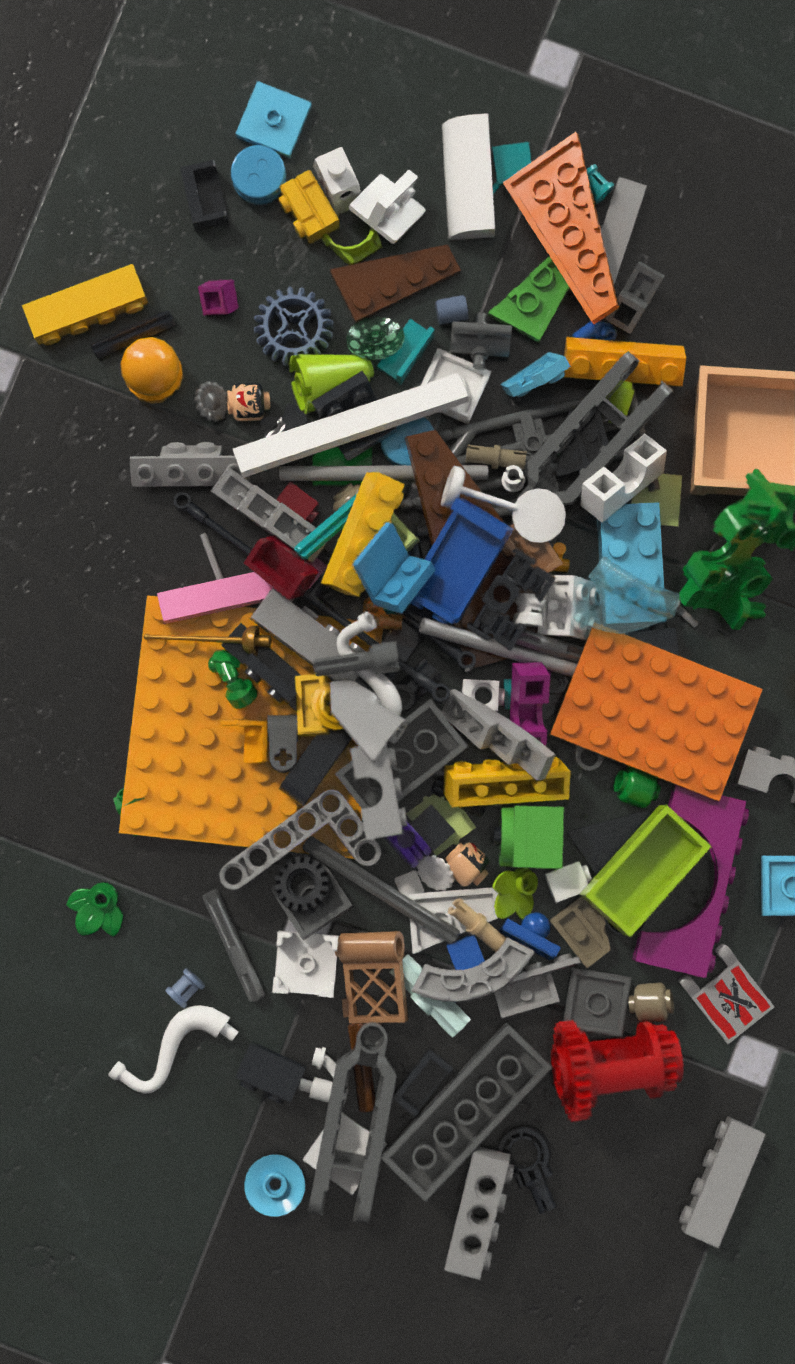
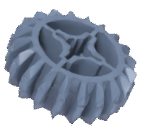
[254,287,333,366]

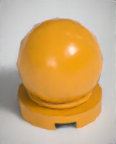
[120,337,183,403]

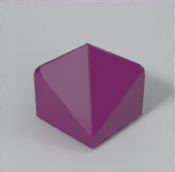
[198,280,238,315]

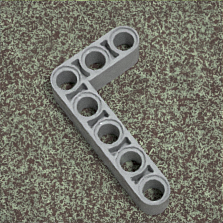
[220,790,381,889]

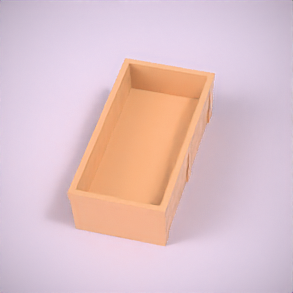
[690,366,795,496]

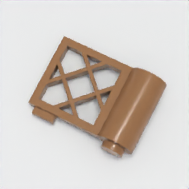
[335,931,408,1023]

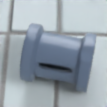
[165,968,205,1008]

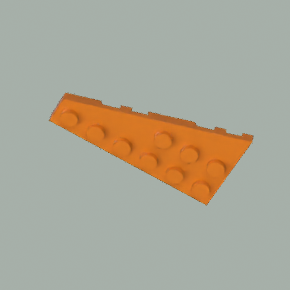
[503,132,619,325]

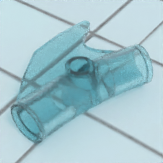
[573,556,680,634]

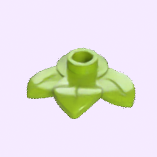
[493,867,538,920]

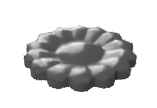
[194,381,228,422]

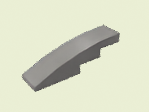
[210,467,327,562]
[441,689,556,781]

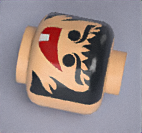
[227,383,270,421]
[445,842,489,887]

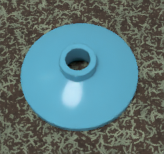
[244,1155,305,1217]

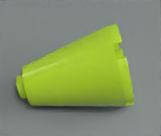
[289,354,374,414]

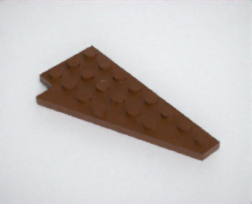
[405,430,541,668]

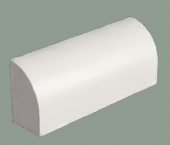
[442,114,495,240]

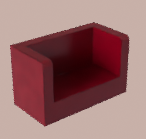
[244,535,319,600]

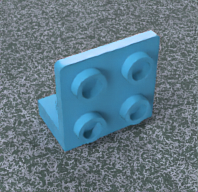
[353,522,436,613]

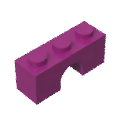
[510,662,550,746]

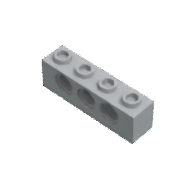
[444,1146,514,1280]

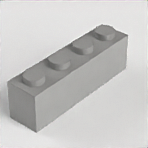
[249,588,366,681]
[679,1116,766,1248]

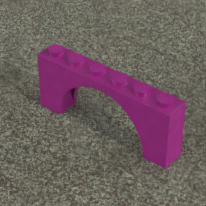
[632,785,749,978]

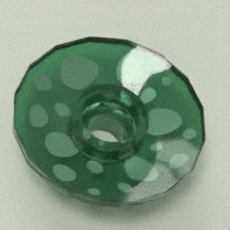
[346,317,405,360]

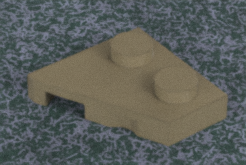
[549,896,610,968]

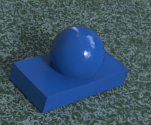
[499,912,561,961]

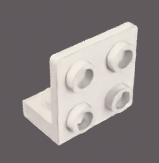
[538,575,602,641]

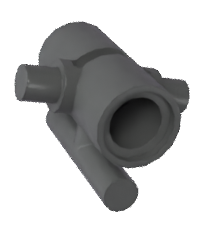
[450,313,512,370]

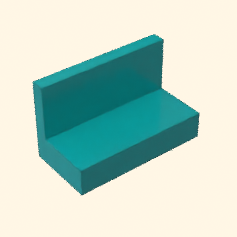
[377,319,435,385]

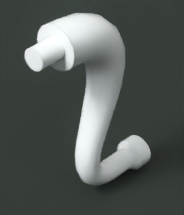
[336,612,402,717]
[108,1005,239,1094]

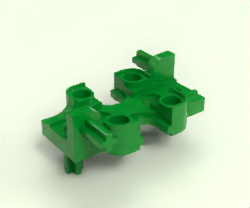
[677,469,795,630]

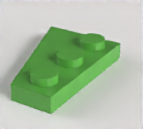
[488,256,569,343]

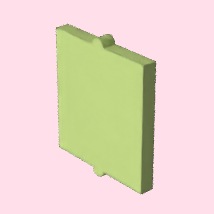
[631,474,682,527]
[406,794,476,856]

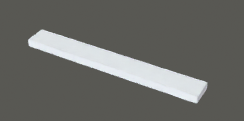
[233,373,469,478]

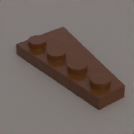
[330,244,461,324]

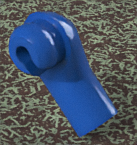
[572,321,617,341]

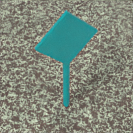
[492,142,532,195]

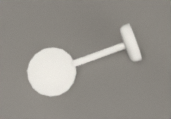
[441,465,566,543]

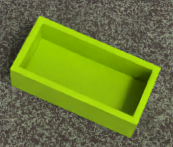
[579,805,711,937]

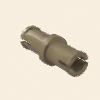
[465,444,527,470]

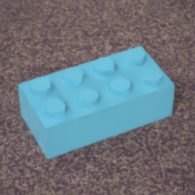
[597,502,666,627]

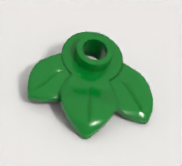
[66,882,123,937]

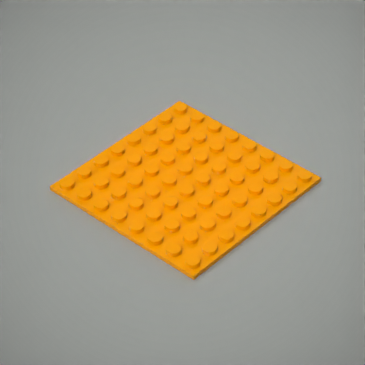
[119,595,384,859]

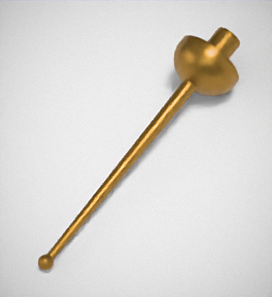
[144,626,271,656]

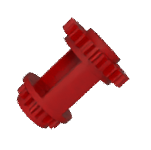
[551,1020,683,1122]

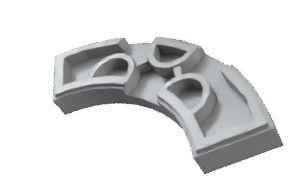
[411,937,534,1002]

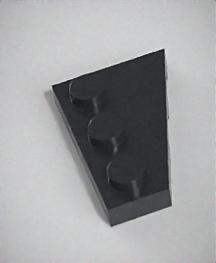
[567,807,657,875]

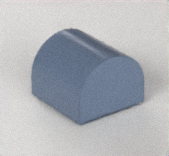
[435,295,469,325]

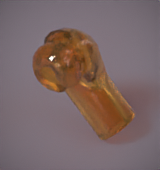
[362,597,403,630]

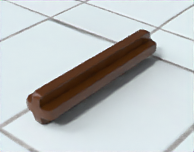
[348,1023,375,1113]

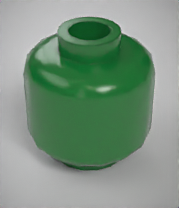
[614,766,661,808]

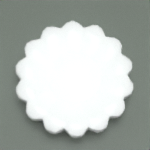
[417,855,455,891]

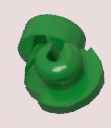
[208,650,258,709]

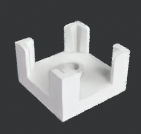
[272,930,339,998]

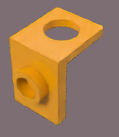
[221,720,268,763]

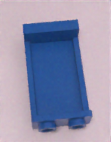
[410,498,514,625]

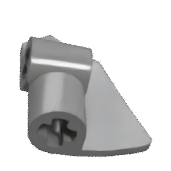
[330,678,407,763]

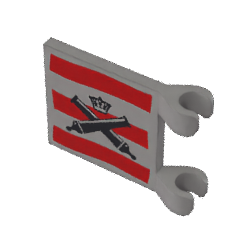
[678,944,774,1044]

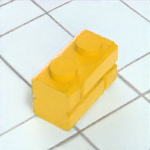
[278,170,340,243]

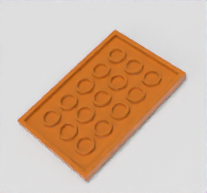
[549,622,763,802]

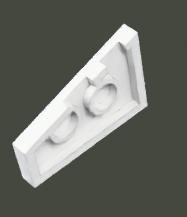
[408,887,498,954]

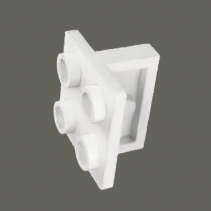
[349,170,426,244]

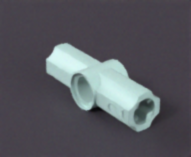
[390,954,471,1037]

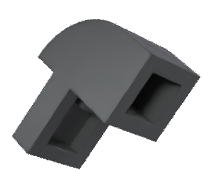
[605,261,665,334]

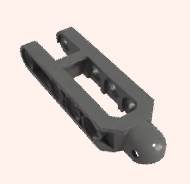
[516,351,674,506]
[308,1022,397,1224]

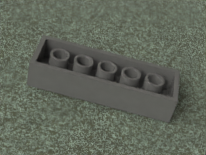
[381,1022,552,1201]

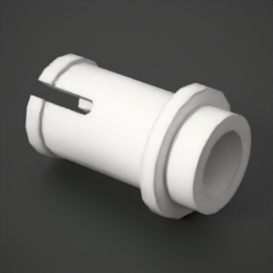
[502,465,525,492]

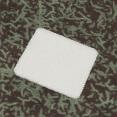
[395,870,424,897]

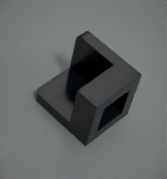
[410,805,455,850]

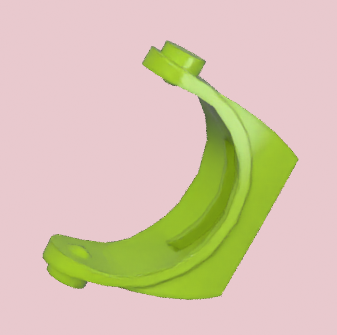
[322,226,382,265]

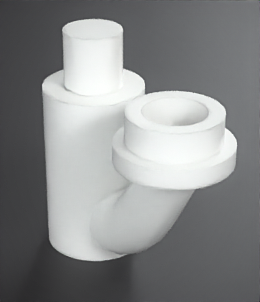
[298,1047,349,1107]

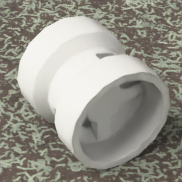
[513,593,546,627]

